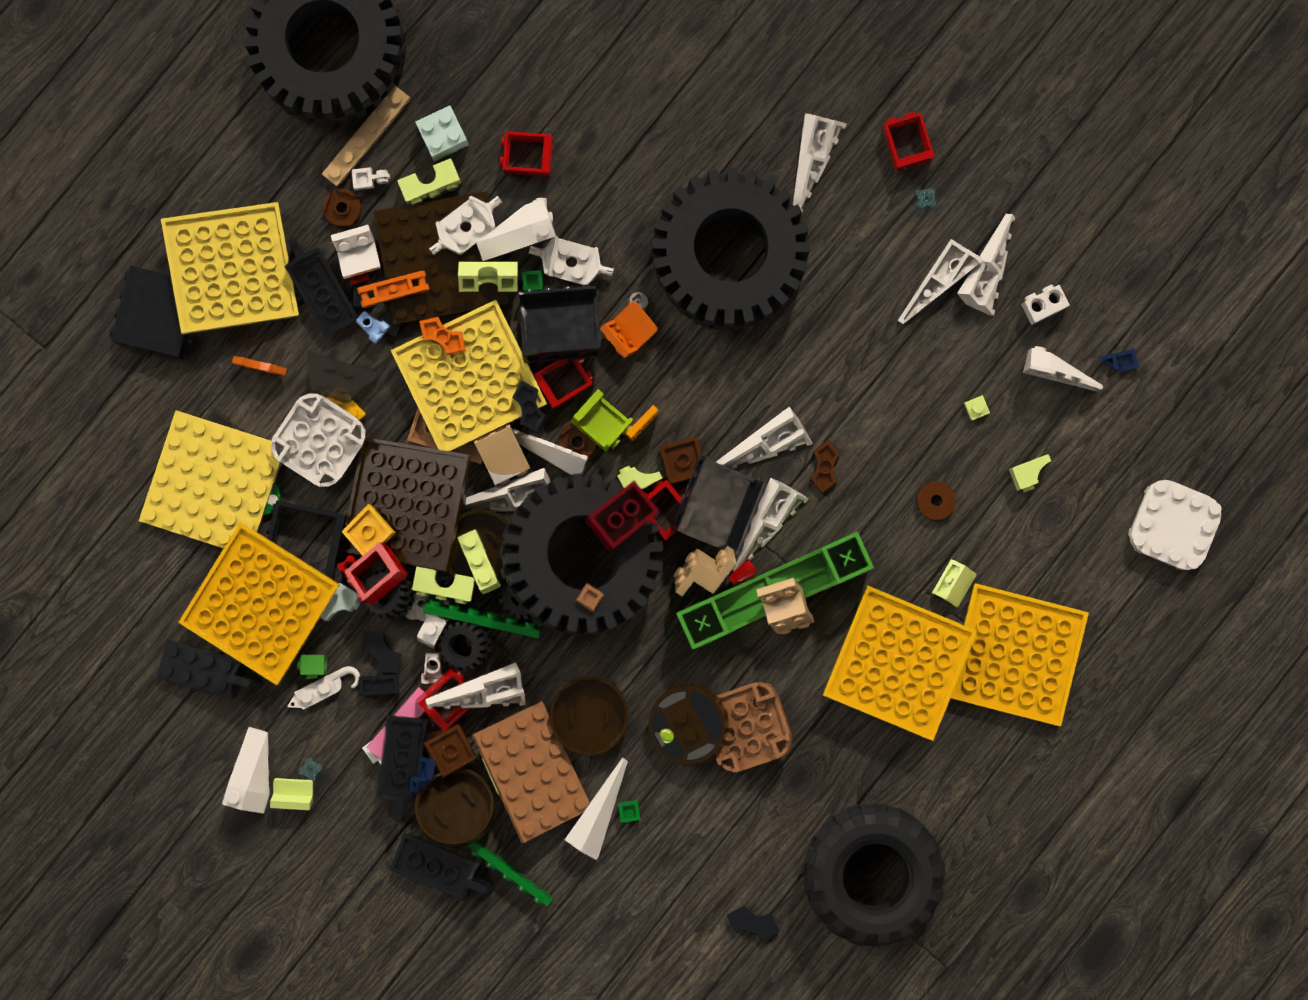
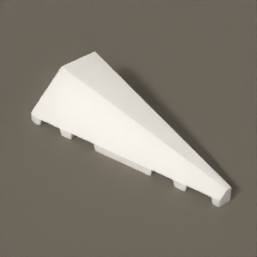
[793,113,847,212]
[898,239,983,324]
[716,407,813,469]
[512,429,588,476]
[466,468,551,512]
[732,478,808,571]
[425,662,526,709]
[565,757,628,860]

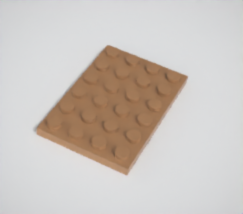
[472,701,590,843]

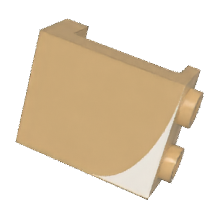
[474,424,530,485]

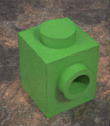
[297,654,327,678]

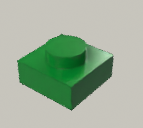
[522,270,543,291]
[618,800,640,823]

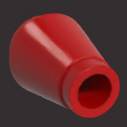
[728,560,758,587]

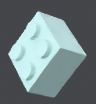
[416,106,469,161]

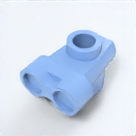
[356,311,390,344]

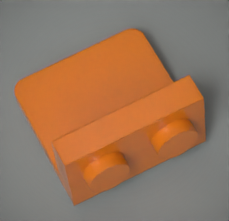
[600,301,658,358]

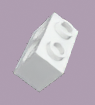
[1021,284,1070,325]

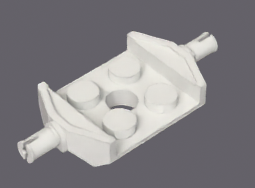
[429,196,502,255]
[529,236,614,285]

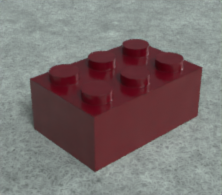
[585,480,659,551]

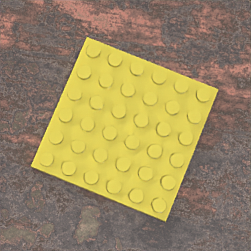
[161,202,299,334]
[391,300,547,452]
[139,411,281,548]

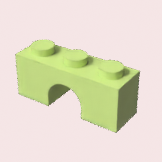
[397,158,462,205]
[458,262,518,292]
[457,530,500,594]
[412,567,476,604]

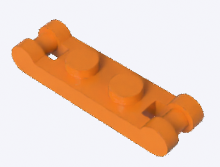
[357,271,430,308]

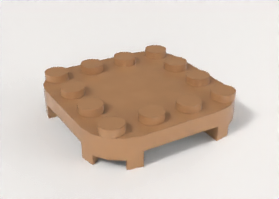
[715,682,792,772]

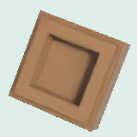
[576,584,604,612]

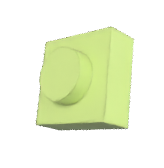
[964,395,990,421]

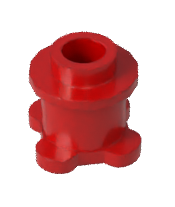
[338,555,357,579]

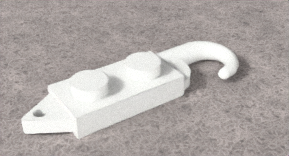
[287,666,360,710]

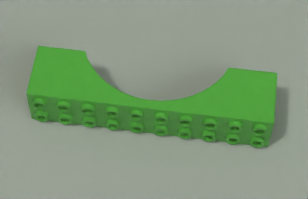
[676,532,874,649]

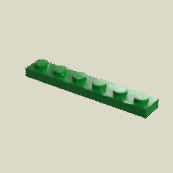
[423,599,540,638]
[467,841,553,907]

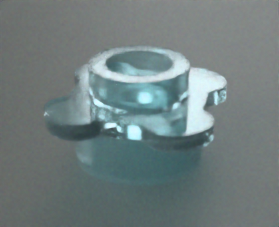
[916,188,936,208]
[299,757,322,781]

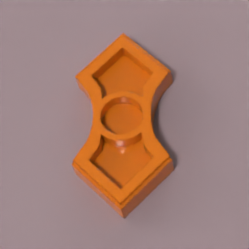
[419,317,466,356]
[232,356,287,376]

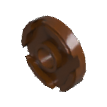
[323,189,362,228]
[558,424,597,458]
[917,481,956,520]

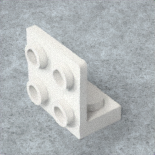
[331,225,381,279]

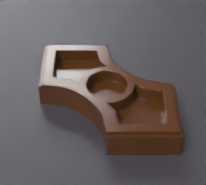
[810,440,840,494]

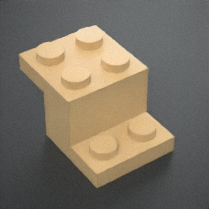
[674,546,736,596]
[756,578,814,634]

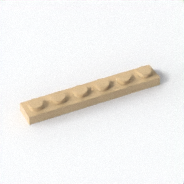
[322,86,411,187]

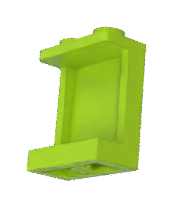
[571,389,633,452]

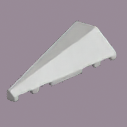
[957,214,1015,316]

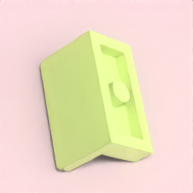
[932,559,976,607]
[270,778,313,810]

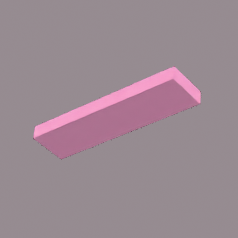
[367,687,430,759]

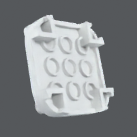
[271,393,366,487]
[1128,480,1221,570]

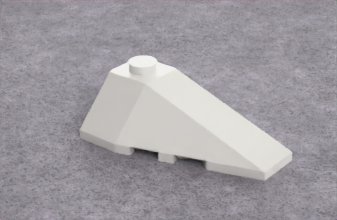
[477,199,556,261]
[1023,346,1103,392]
[222,727,270,813]

